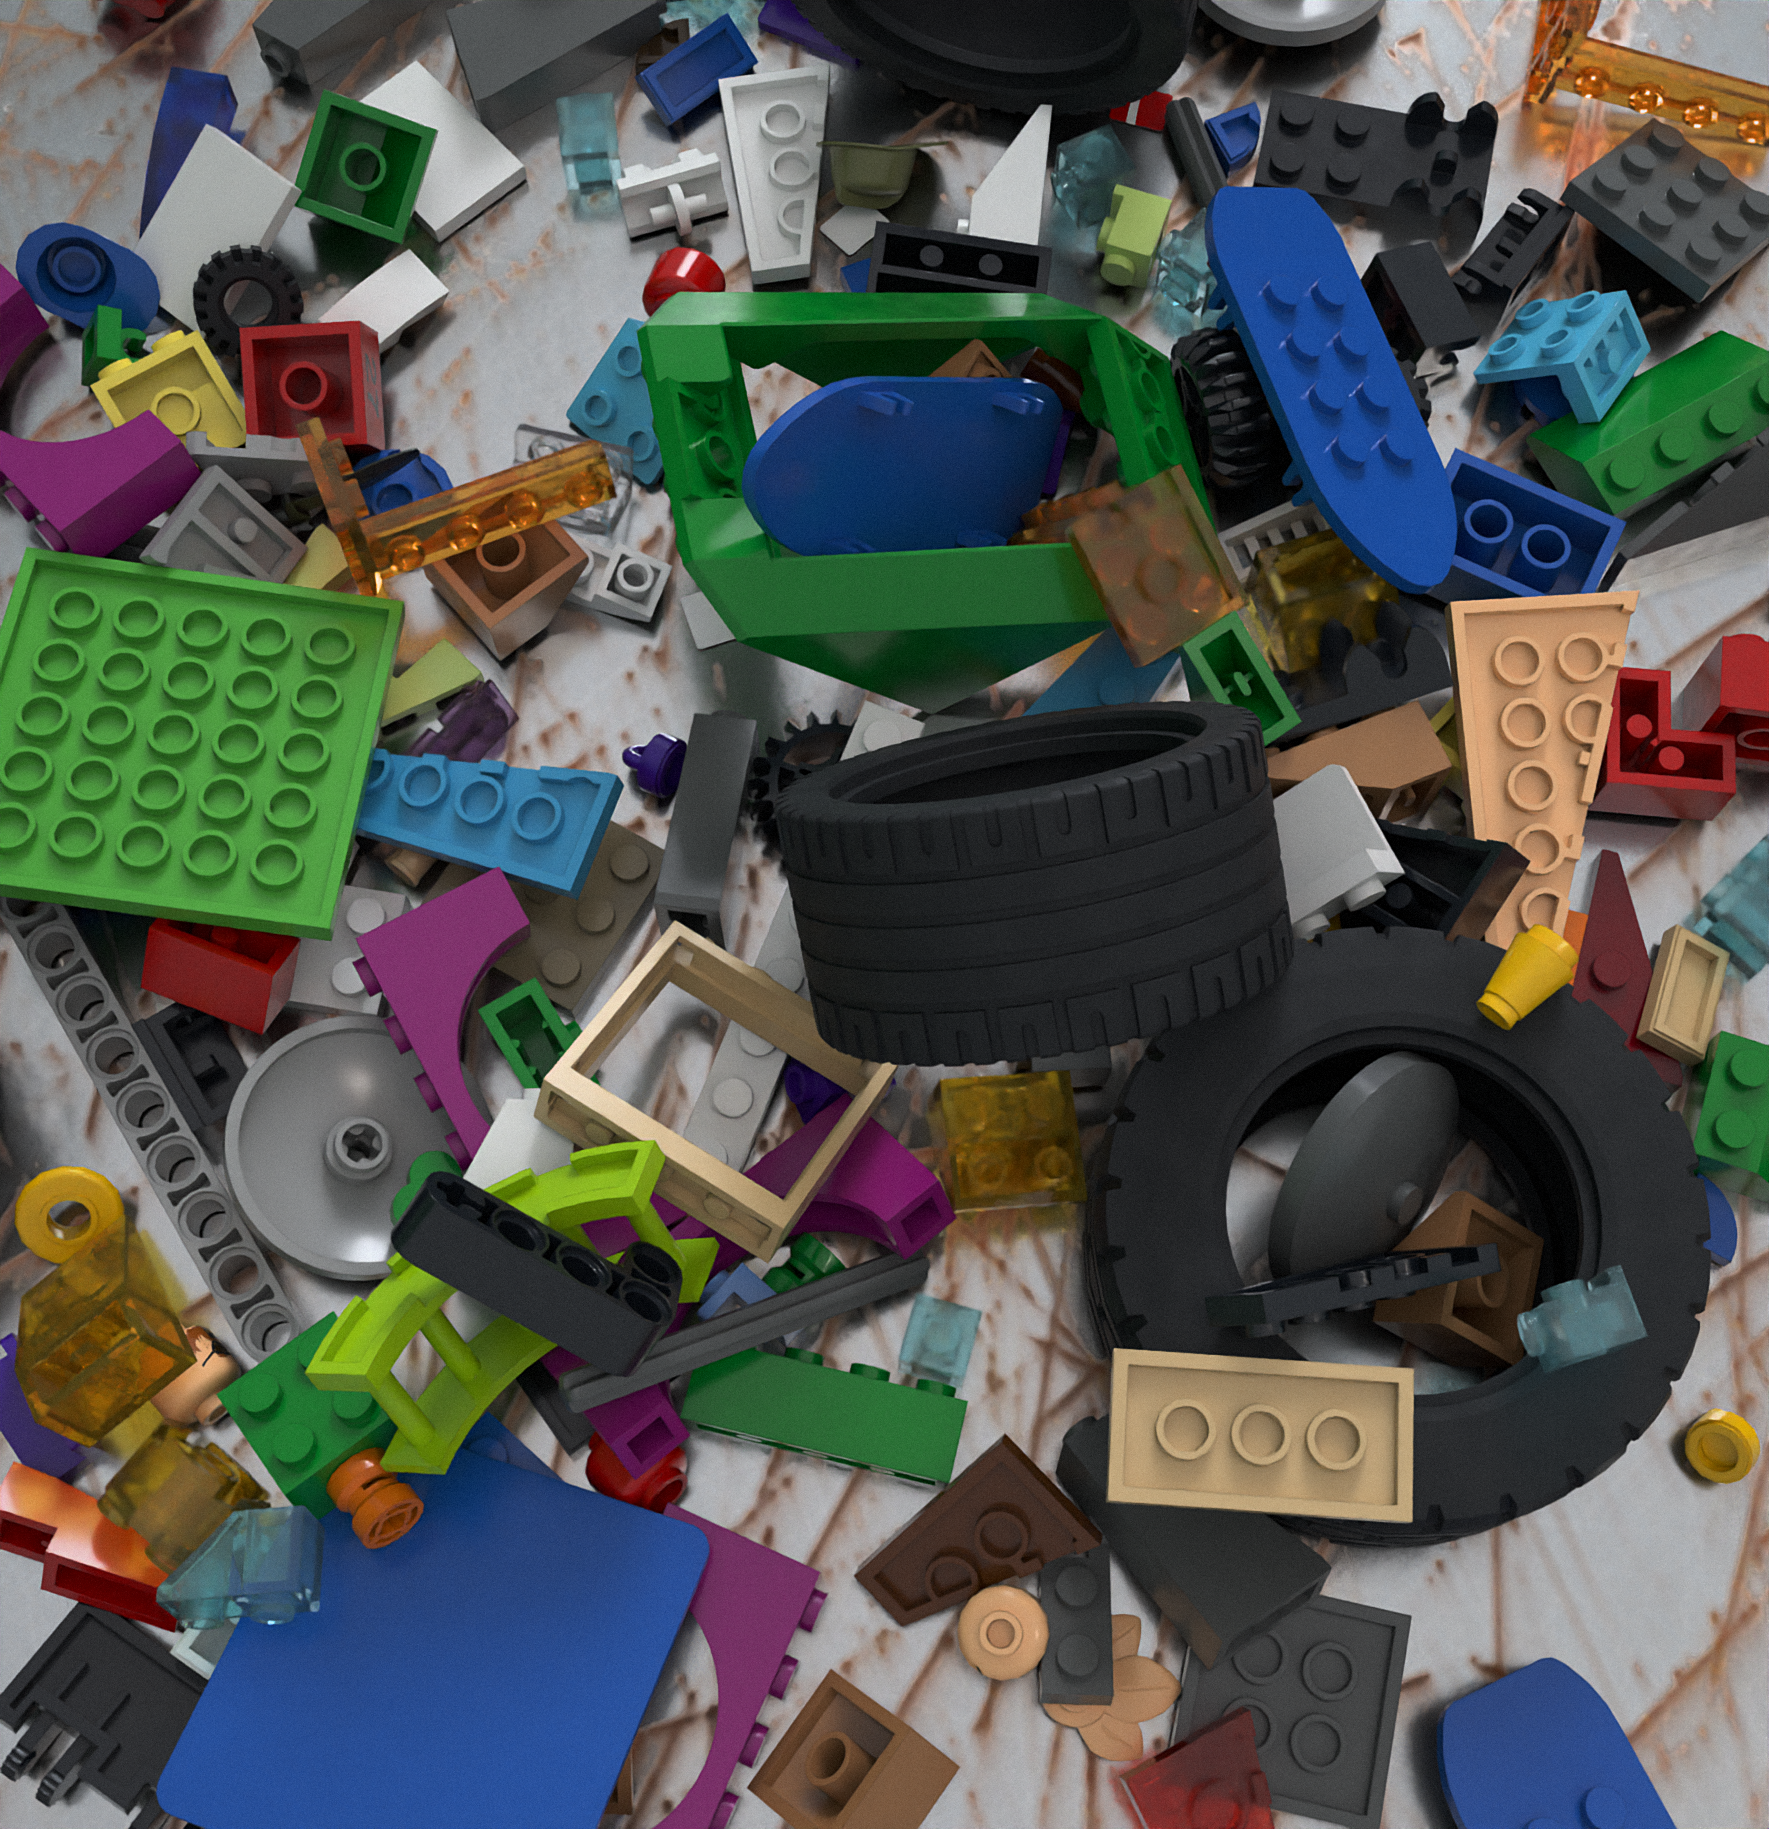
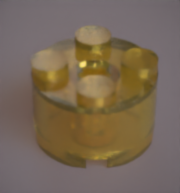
[97,1418,271,1578]

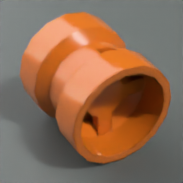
[326,1447,424,1549]

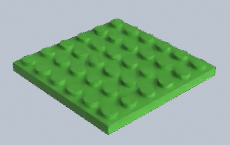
[0,547,406,941]

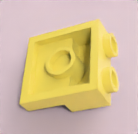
[90,330,246,472]

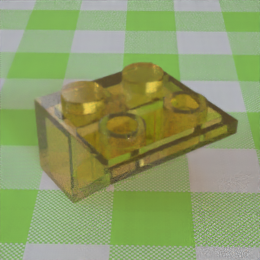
[1246,528,1400,674]
[927,1070,1088,1213]

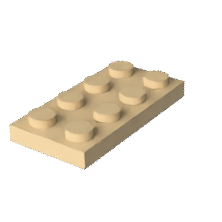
[1106,1348,1414,1524]

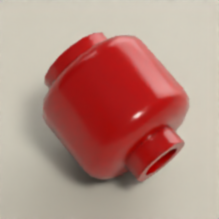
[642,247,726,317]
[585,1431,688,1514]

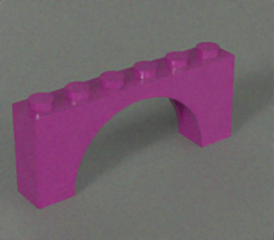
[0,263,201,558]
[352,867,687,1258]
[539,1093,957,1480]
[652,1502,828,1829]

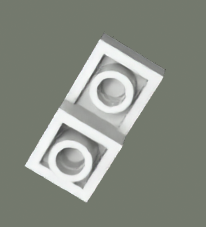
[317,249,450,354]
[565,530,673,622]

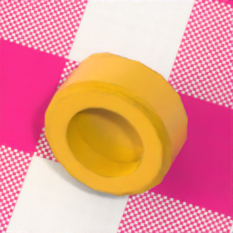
[1684,1408,1760,1484]

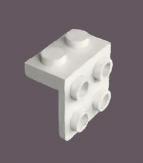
[1273,764,1405,941]

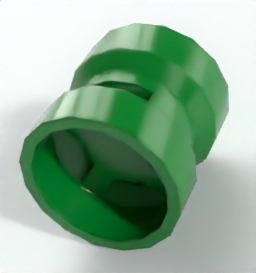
[761,1232,847,1294]

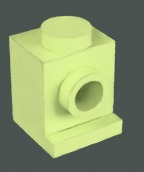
[1096,184,1172,290]

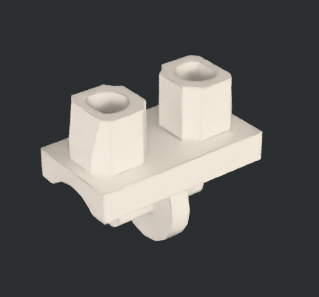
[616,148,729,238]

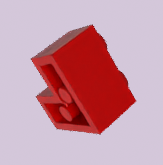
[1588,667,1736,821]
[140,918,301,1035]

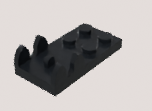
[1253,89,1499,238]
[1265,599,1454,748]

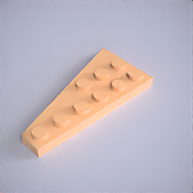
[1444,590,1639,950]

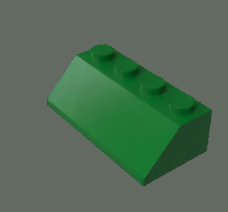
[1525,330,1769,520]

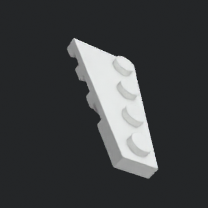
[718,64,830,285]

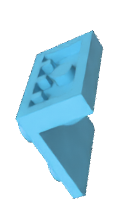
[1473,290,1651,424]
[566,317,664,485]

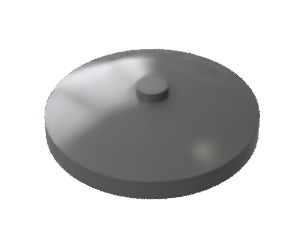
[1268,1051,1459,1279]

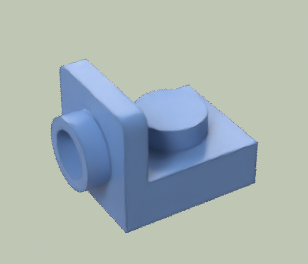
[696,1263,804,1347]

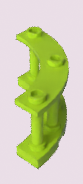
[305,1140,720,1475]

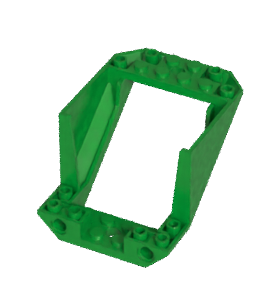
[636,292,1227,714]

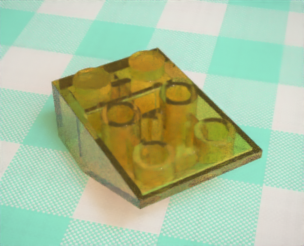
[14,1213,198,1448]

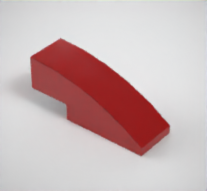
[0,1461,187,1633]

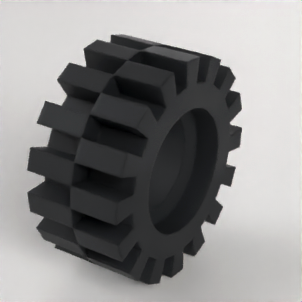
[193,244,304,358]

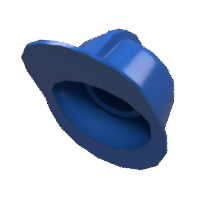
[15,222,161,331]

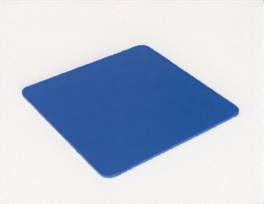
[156,1447,710,1829]

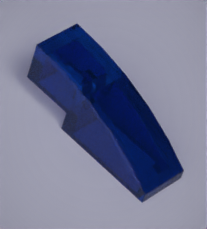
[139,66,238,240]

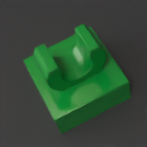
[81,304,146,387]

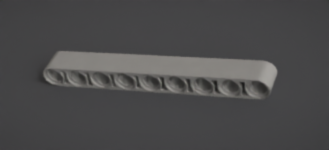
[0,896,310,1363]

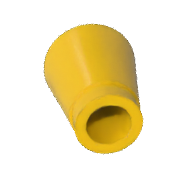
[1476,924,1579,1030]

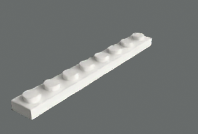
[682,700,925,1173]

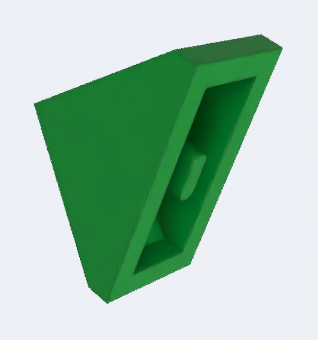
[1178,610,1302,746]

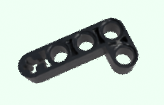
[391,1171,683,1377]

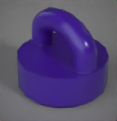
[622,732,687,798]

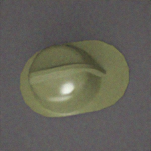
[816,141,948,209]

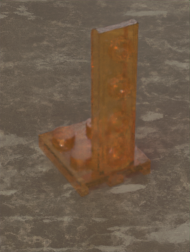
[1523,0,1769,146]
[295,417,617,599]
[1010,464,1251,668]

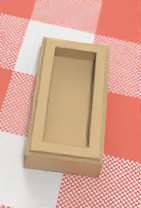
[1636,924,1730,1067]

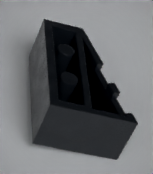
[866,221,1053,295]
[1358,818,1531,942]

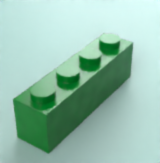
[680,1345,968,1489]

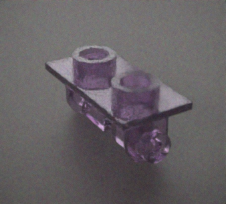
[400,679,519,763]

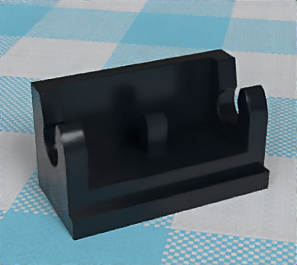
[1451,188,1576,322]
[1360,241,1482,379]
[131,1002,248,1148]

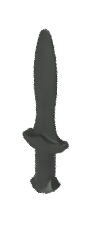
[269,448,420,531]

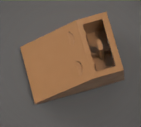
[1265,700,1452,825]

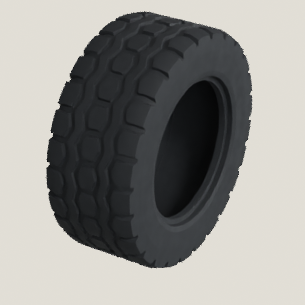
[1082,927,1711,1549]

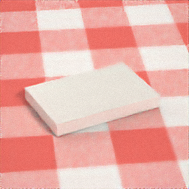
[359,60,527,243]
[133,124,302,339]

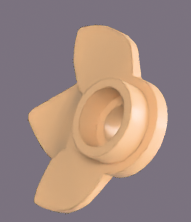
[1042,1614,1181,1761]

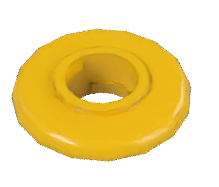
[14,1166,125,1264]

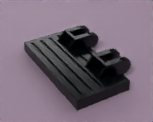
[0,1602,209,1829]

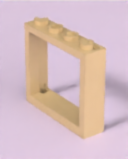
[533,920,899,1263]

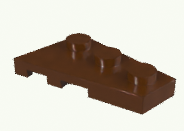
[854,1433,1103,1627]

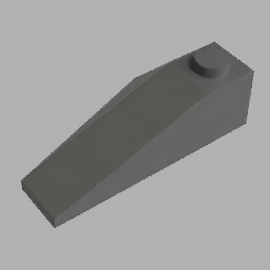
[1603,426,1769,588]

